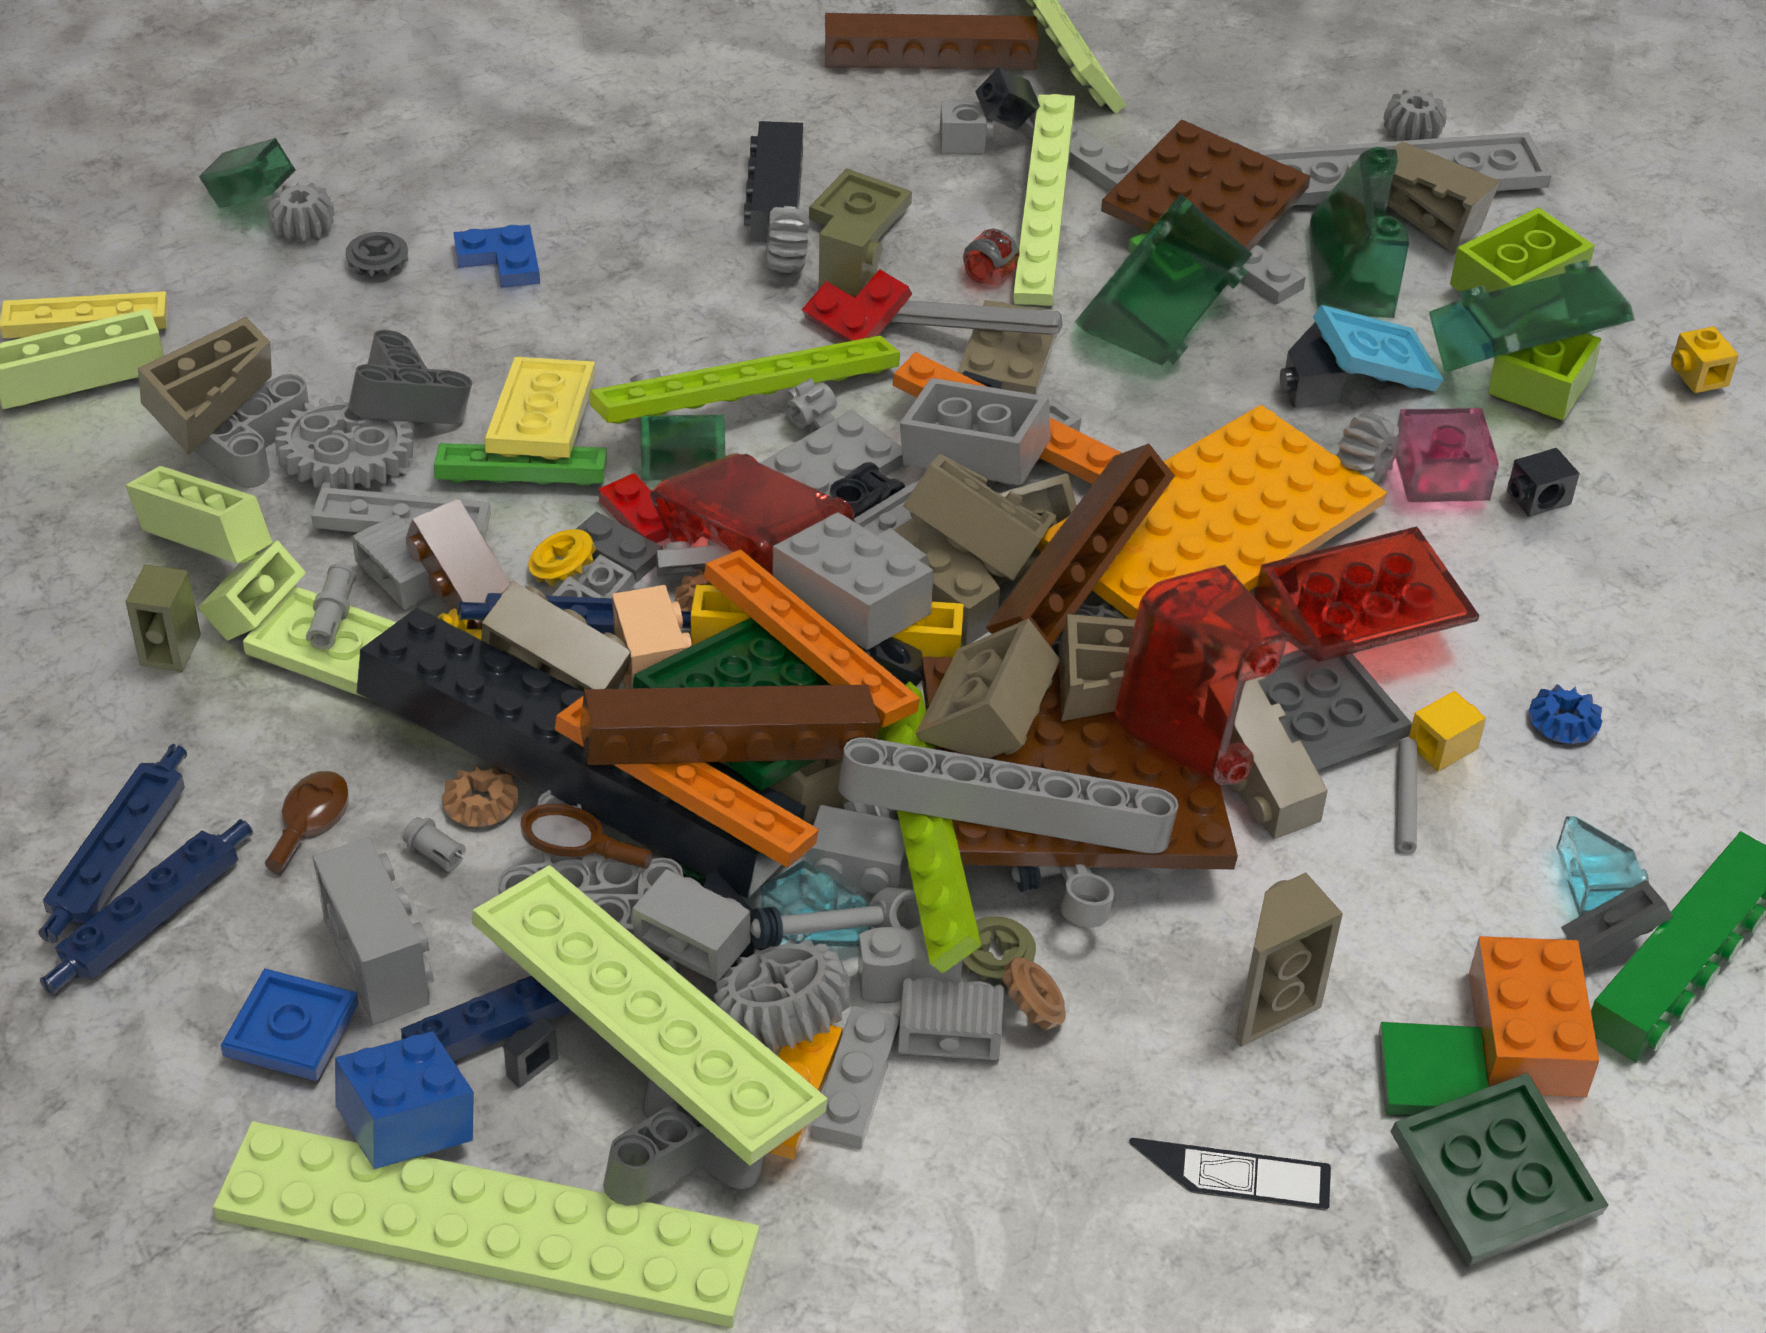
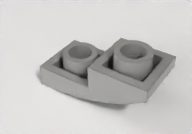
[552,555,637,598]

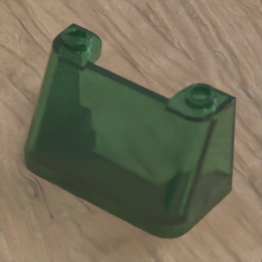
[1309,147,1409,318]
[1074,194,1252,366]

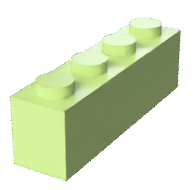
[0,309,164,409]
[125,466,273,563]

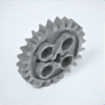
[275,396,413,490]

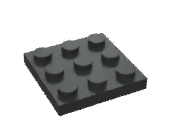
[1224,636,1412,770]

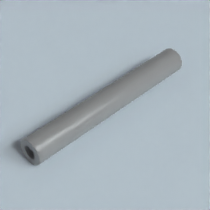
[1398,738,1417,853]

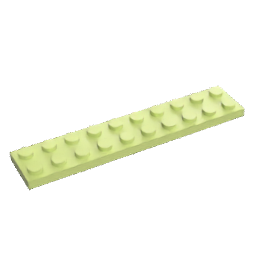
[213,1121,759,1328]

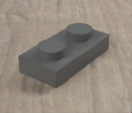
[576,511,663,582]
[1561,880,1673,966]

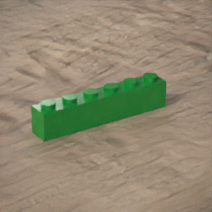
[1591,831,1766,1063]

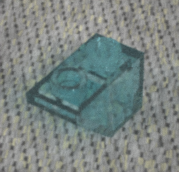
[761,860,871,947]

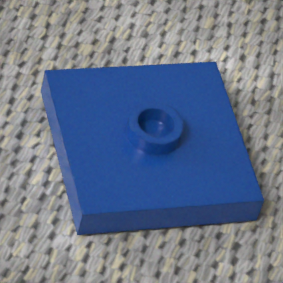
[220,968,359,1081]

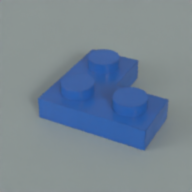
[453,225,540,288]

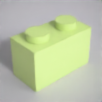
[198,540,306,641]

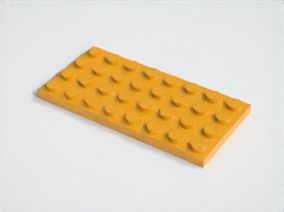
[1036,405,1388,625]

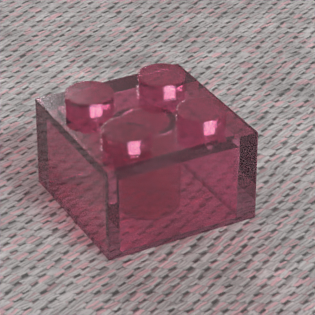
[1396,408,1499,502]

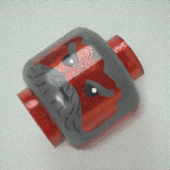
[963,228,1020,285]

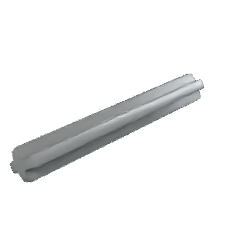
[889,300,1063,335]

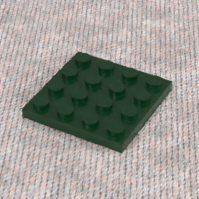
[632,617,880,791]

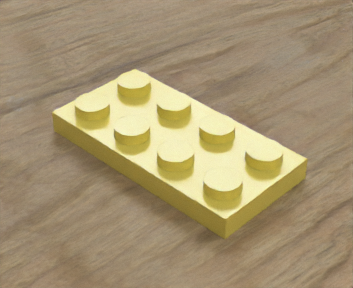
[485,357,596,460]

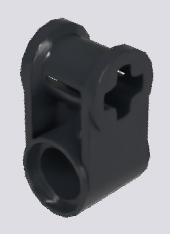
[829,462,905,520]

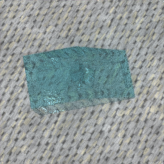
[1556,816,1649,917]

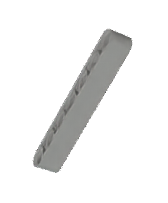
[838,738,1179,853]

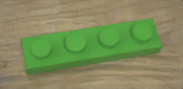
[434,443,607,486]

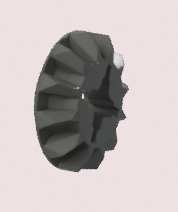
[345,232,408,277]

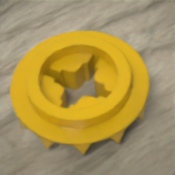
[528,529,596,586]

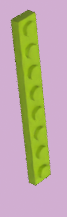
[590,336,900,424]
[879,682,982,973]

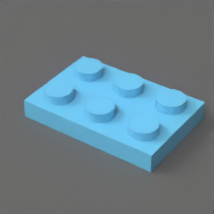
[1313,305,1444,392]

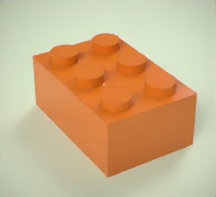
[1469,936,1599,1097]

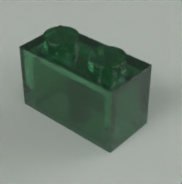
[199,138,296,208]
[641,414,726,481]

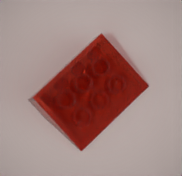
[1255,526,1479,662]

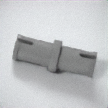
[306,564,356,650]

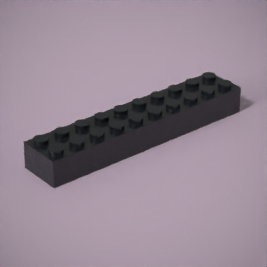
[356,607,806,899]

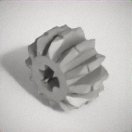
[1383,89,1447,141]
[267,182,335,243]
[766,206,809,273]
[1336,412,1401,484]

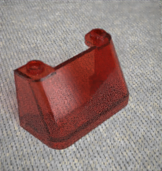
[650,453,856,576]
[1115,564,1288,785]

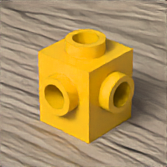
[1670,326,1739,394]

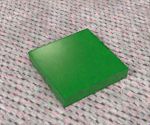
[1378,1022,1489,1116]

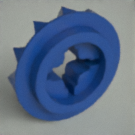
[1529,684,1603,744]

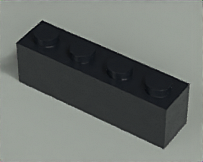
[744,121,803,242]

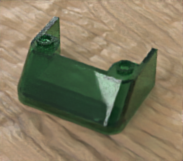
[1429,260,1635,373]

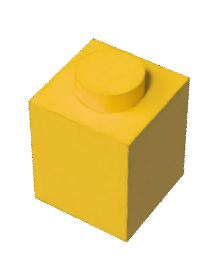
[1409,690,1486,771]

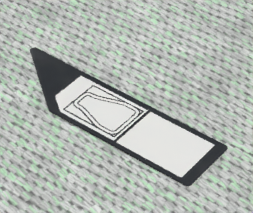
[1129,1138,1331,1209]

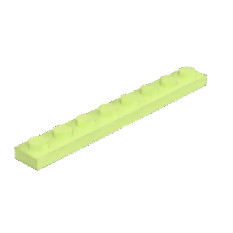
[1014,94,1075,306]

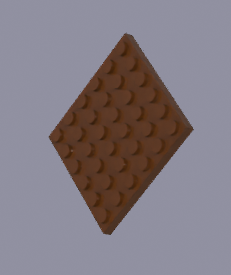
[921,657,1238,870]

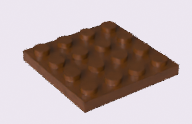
[1101,119,1311,271]

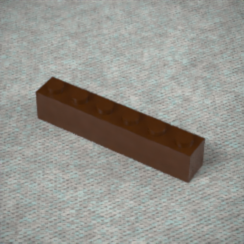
[825,13,1039,70]
[986,443,1175,647]
[580,685,880,765]

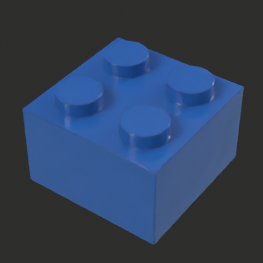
[335,1031,474,1169]

